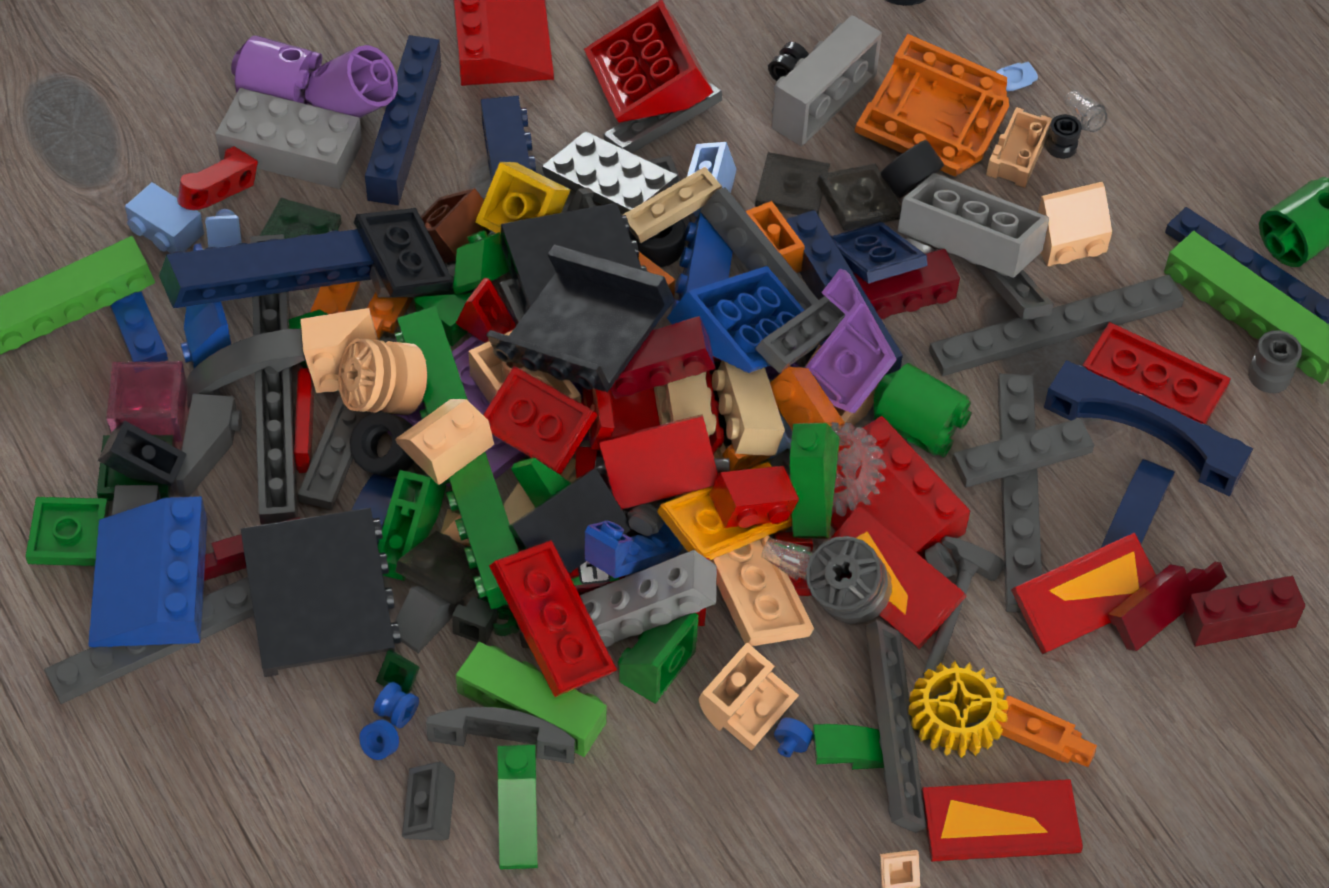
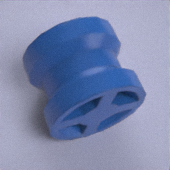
[373,682,419,729]

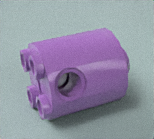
[231,35,322,105]
[305,45,398,118]

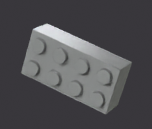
[772,15,882,147]
[215,88,362,189]
[898,173,1049,278]

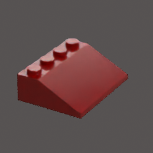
[453,0,554,86]
[584,0,714,123]
[831,416,970,559]

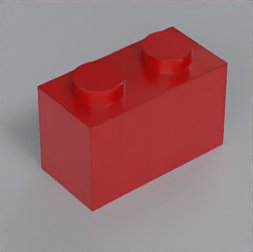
[710,466,799,528]

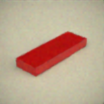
[294,368,315,473]

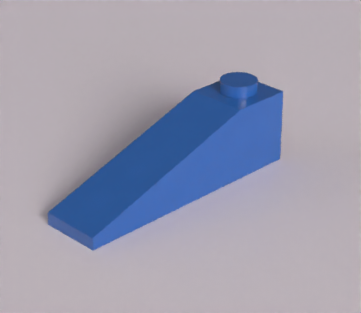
[180,243,231,368]

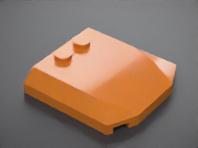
[854,34,1009,177]

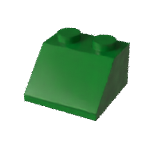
[617,613,699,704]

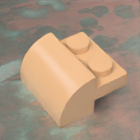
[699,643,799,751]

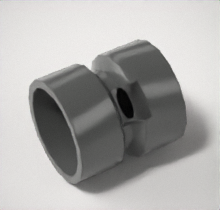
[1248,331,1302,393]

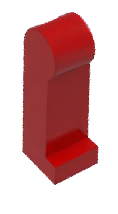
[177,146,258,210]

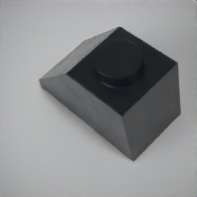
[98,420,187,486]

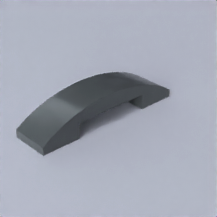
[186,329,306,408]
[426,707,575,764]

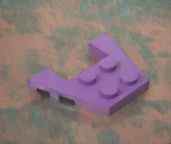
[765,269,897,413]

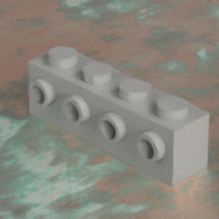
[580,550,717,647]

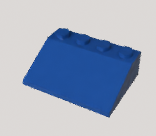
[667,266,827,373]
[88,496,207,647]

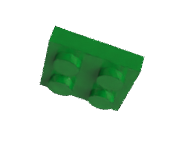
[25,497,109,566]

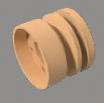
[338,338,427,415]

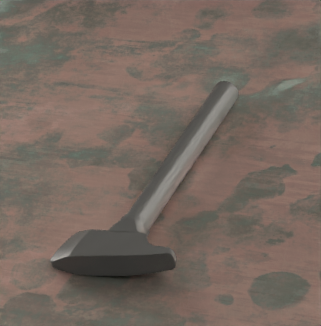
[923,536,1005,676]

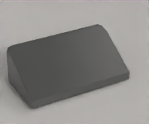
[402,761,455,841]

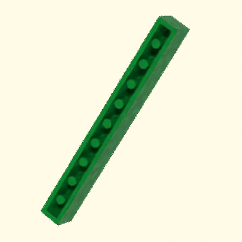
[395,306,519,610]

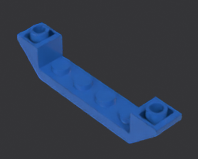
[585,520,684,578]

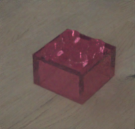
[106,361,187,442]

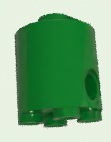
[1259,177,1329,267]
[874,363,972,458]

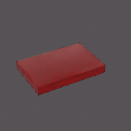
[483,366,598,475]
[599,414,719,509]

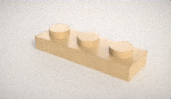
[623,167,722,243]

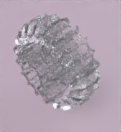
[831,422,886,516]

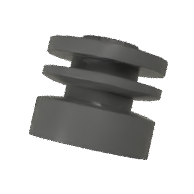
[806,536,892,624]

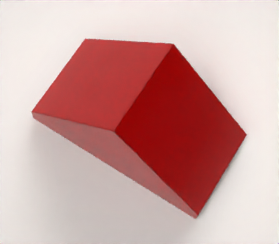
[456,278,516,343]

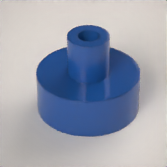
[774,718,814,757]
[359,720,399,760]

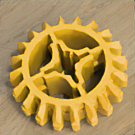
[908,661,1008,758]

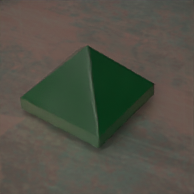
[375,649,420,694]

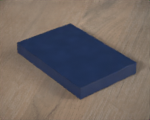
[831,222,928,284]

